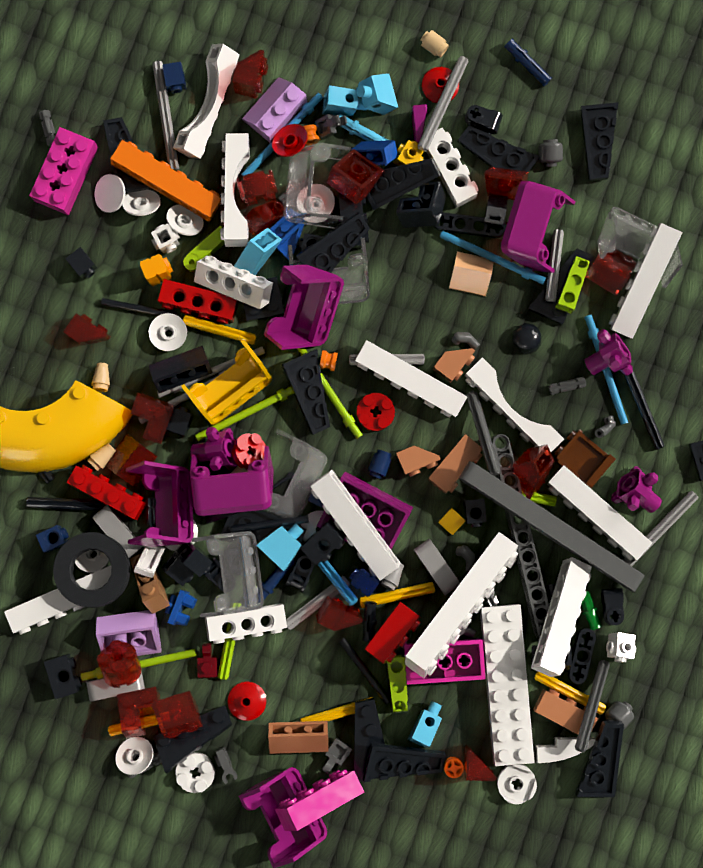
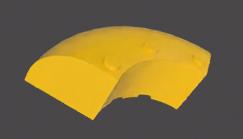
[0,380,134,473]

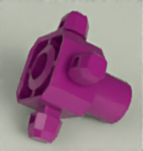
[584,329,633,376]
[191,427,237,471]
[611,466,662,513]

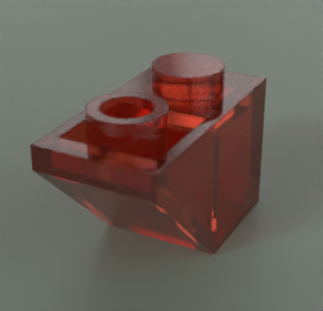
[245,199,287,236]
[63,313,110,345]
[316,596,363,631]

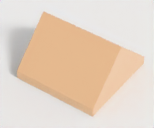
[449,251,494,297]

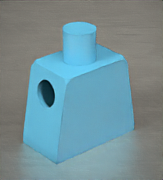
[356,74,398,115]
[322,85,367,116]
[256,523,304,571]
[408,701,442,748]

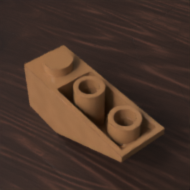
[130,553,170,614]

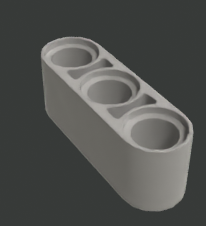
[92,505,143,558]
[413,539,460,596]
[86,670,145,701]

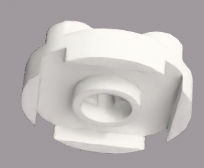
[176,752,215,793]
[497,764,537,804]

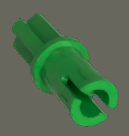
[581,591,602,630]

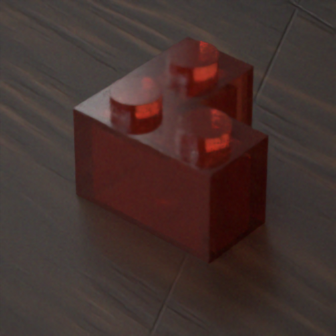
[130,392,174,444]
[117,687,162,739]

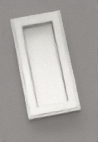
[134,546,165,578]

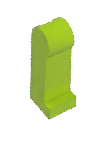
[183,226,225,273]
[555,256,590,314]
[387,655,408,712]

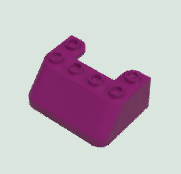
[264,265,344,350]
[239,767,327,868]

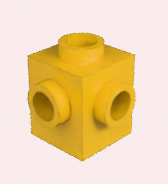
[393,140,424,166]

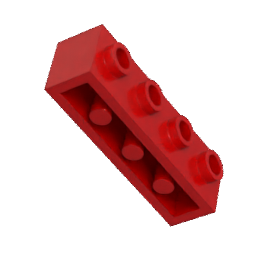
[67,465,146,520]

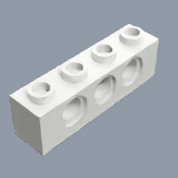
[426,127,479,208]
[194,256,273,309]
[204,603,287,644]

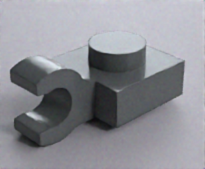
[315,114,347,139]
[322,738,352,774]
[214,746,237,784]

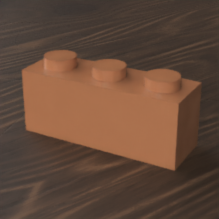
[428,434,483,494]
[533,688,598,734]
[268,721,328,754]

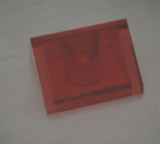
[484,167,528,200]
[105,434,158,487]
[463,744,497,781]

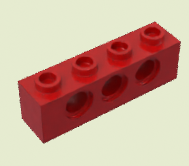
[158,279,239,324]

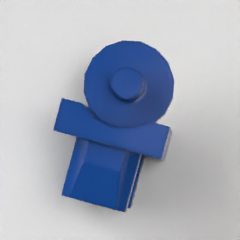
[165,590,197,626]

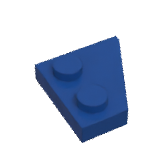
[270,209,305,262]

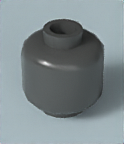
[538,139,563,167]
[605,701,634,730]

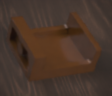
[553,429,616,488]

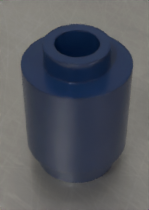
[368,449,392,479]

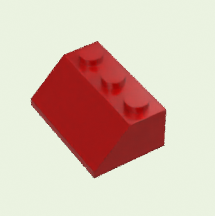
[365,602,421,664]

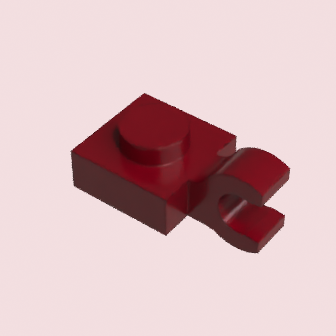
[197,643,218,678]

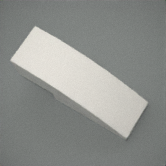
[535,737,596,763]

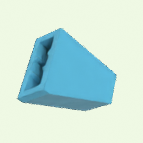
[234,228,282,275]

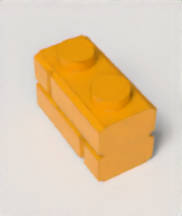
[140,254,173,286]

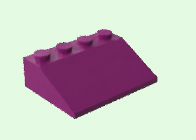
[317,472,413,549]

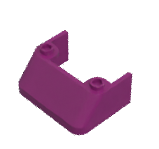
[501,181,576,273]
[190,446,274,516]
[126,461,194,547]

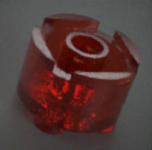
[236,170,278,206]
[97,640,141,688]

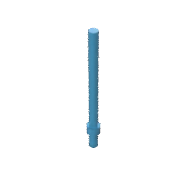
[241,93,323,180]
[440,231,546,284]
[585,314,628,425]

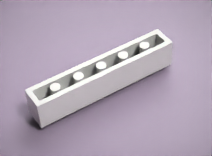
[609,223,683,339]
[355,340,467,418]
[547,465,652,561]
[310,470,400,580]
[531,557,592,677]
[4,565,111,635]

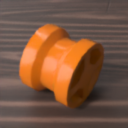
[303,124,320,146]
[320,350,338,371]
[443,757,464,778]

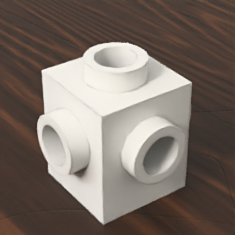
[151,224,180,253]
[606,632,636,663]

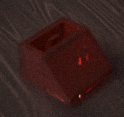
[232,50,268,99]
[585,243,637,296]
[513,444,554,499]

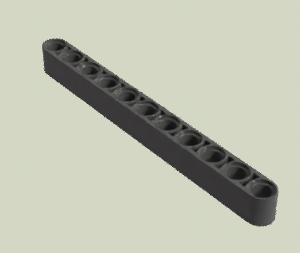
[491,434,549,639]
[459,461,645,593]

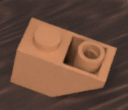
[433,348,475,383]
[396,446,441,477]

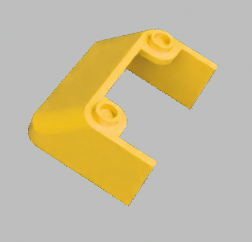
[181,339,272,425]

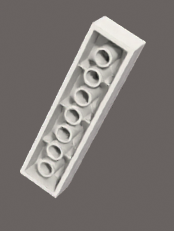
[405,532,518,678]
[480,604,534,766]

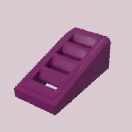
[411,104,427,144]

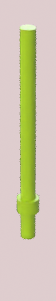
[296,347,363,439]
[195,386,294,442]
[81,649,197,681]

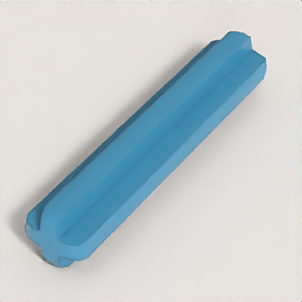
[318,560,358,606]

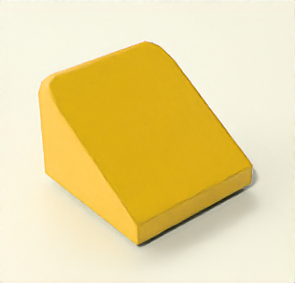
[438,508,466,535]

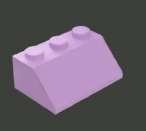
[242,77,307,143]
[96,610,161,660]

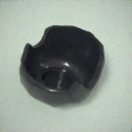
[512,323,542,354]

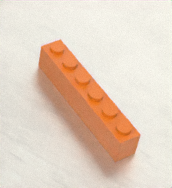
[110,140,221,222]

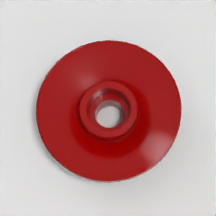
[422,67,459,103]
[272,124,308,157]
[228,681,266,721]

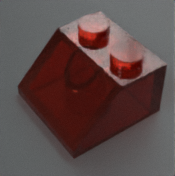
[327,149,384,205]
[152,691,203,738]

